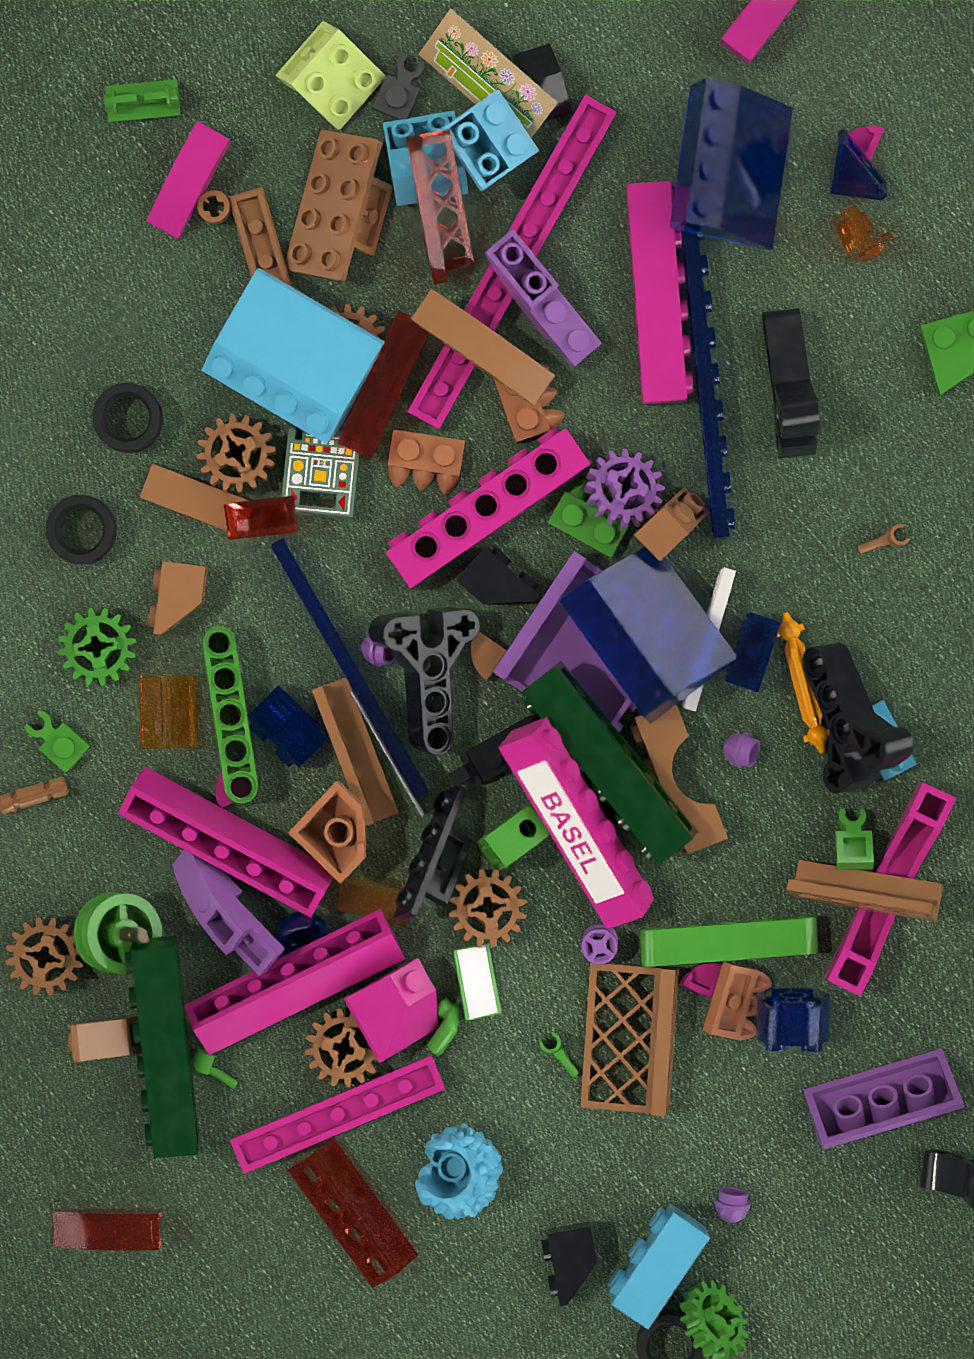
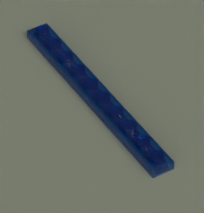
[675,173,735,539]

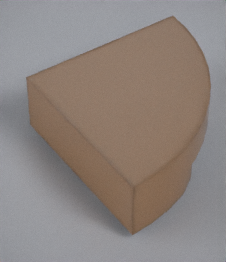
[471,632,507,681]

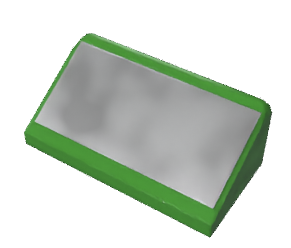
[453,942,502,1021]

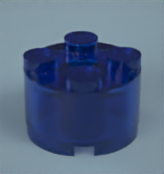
[756,987,830,1052]

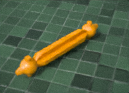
[775,612,829,754]

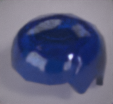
[274,911,329,958]

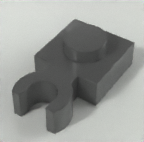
[372,53,425,120]

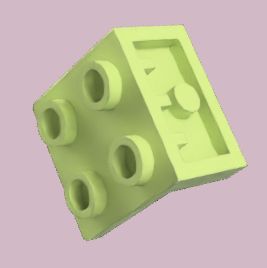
[275,21,385,130]

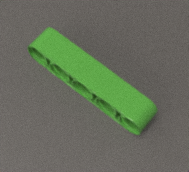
[202,626,258,805]
[639,916,819,967]

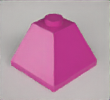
[344,958,438,1063]

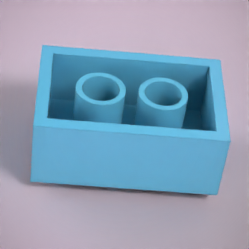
[608,1203,710,1329]

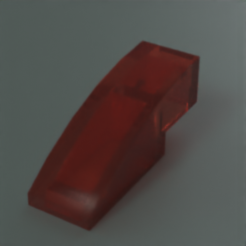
[52,1208,162,1251]

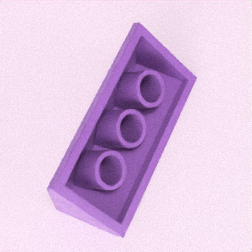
[803,1049,964,1149]

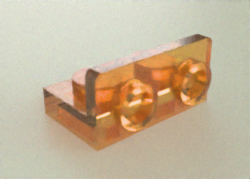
[832,205,893,263]

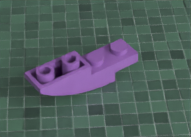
[484,229,601,367]
[172,850,285,976]

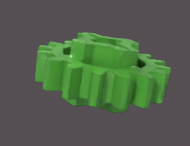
[57,608,138,686]
[680,1280,749,1359]

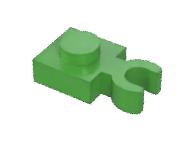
[24,710,91,773]
[834,808,874,870]

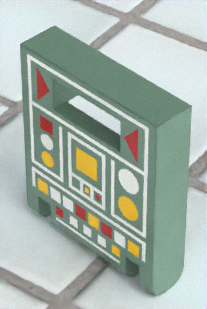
[280,426,362,520]

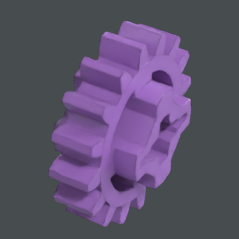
[584,449,665,529]

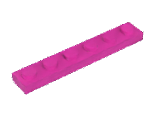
[230,1054,446,1174]

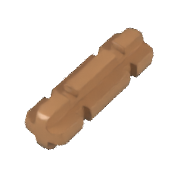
[0,777,69,814]

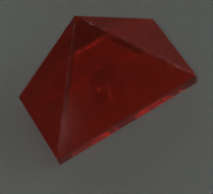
[223,495,298,540]

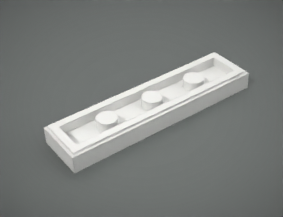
[680,568,736,711]

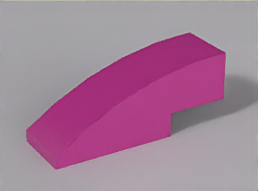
[720,0,799,66]
[147,121,231,240]

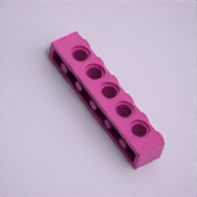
[385,428,591,589]

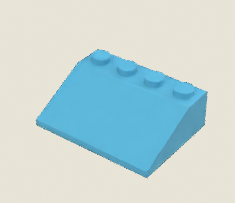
[201,268,385,444]

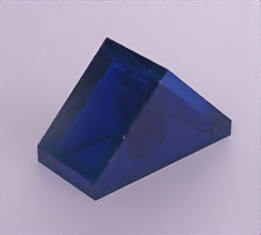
[830,128,887,200]

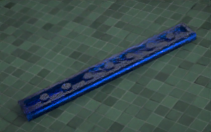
[271,538,429,797]

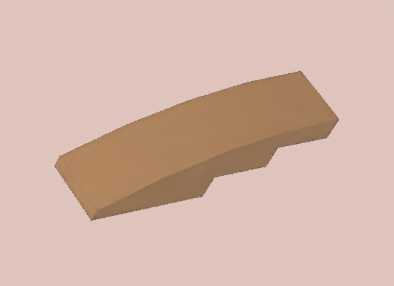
[411,289,555,406]

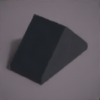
[515,43,572,123]

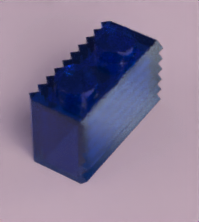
[722,612,781,692]
[248,685,330,768]

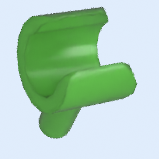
[539,1032,579,1078]
[192,1049,238,1089]

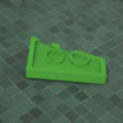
[919,311,974,396]

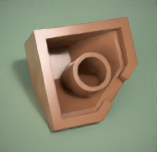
[288,780,366,884]

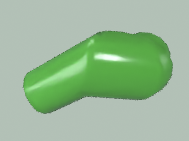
[427,998,461,1055]

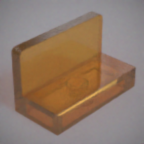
[139,675,196,749]
[336,875,408,927]

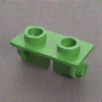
[104,79,181,123]

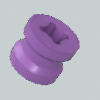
[581,922,618,964]

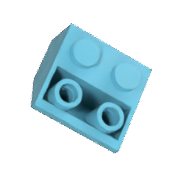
[440,89,539,191]
[383,110,469,206]

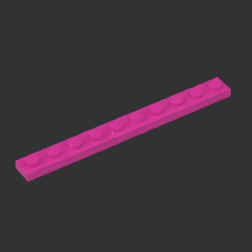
[407,94,617,430]

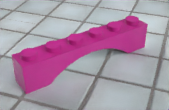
[824,781,957,996]

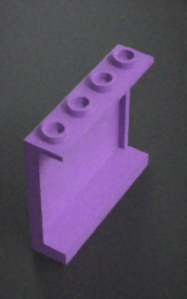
[493,551,684,732]

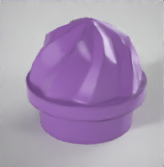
[361,634,395,667]
[723,732,761,768]
[714,1186,751,1223]

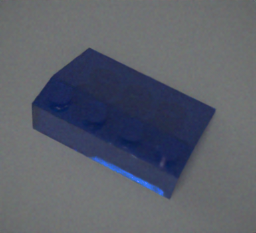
[670,77,793,250]
[559,547,739,724]

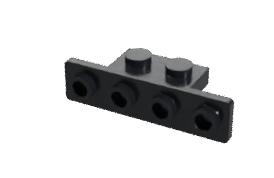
[394,785,472,921]

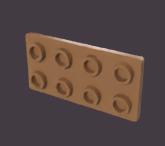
[285,130,393,282]

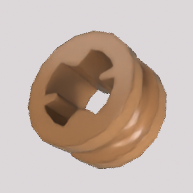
[197,190,231,225]

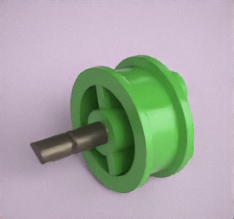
[74,893,162,974]

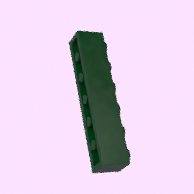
[521,661,698,865]
[125,935,200,1159]

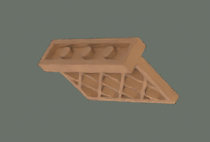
[580,962,680,1116]

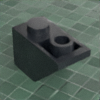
[456,547,540,605]
[541,1221,597,1306]

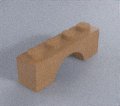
[630,702,728,854]

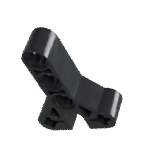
[762,308,820,459]
[368,607,480,755]
[802,642,913,794]
[920,1149,974,1208]

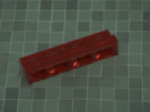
[406,129,474,285]
[337,310,430,461]
[288,1137,418,1288]

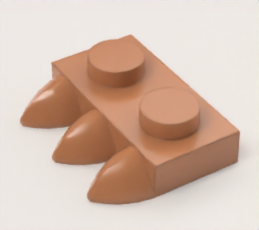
[494,362,565,443]
[388,429,465,495]
[702,961,772,1040]

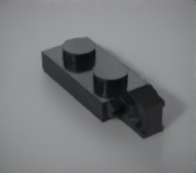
[448,715,533,786]

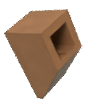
[635,486,710,561]
[148,561,208,635]
[68,1015,142,1062]

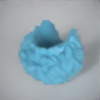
[415,1123,503,1220]

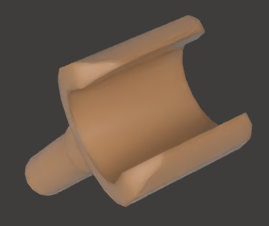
[858,524,910,554]

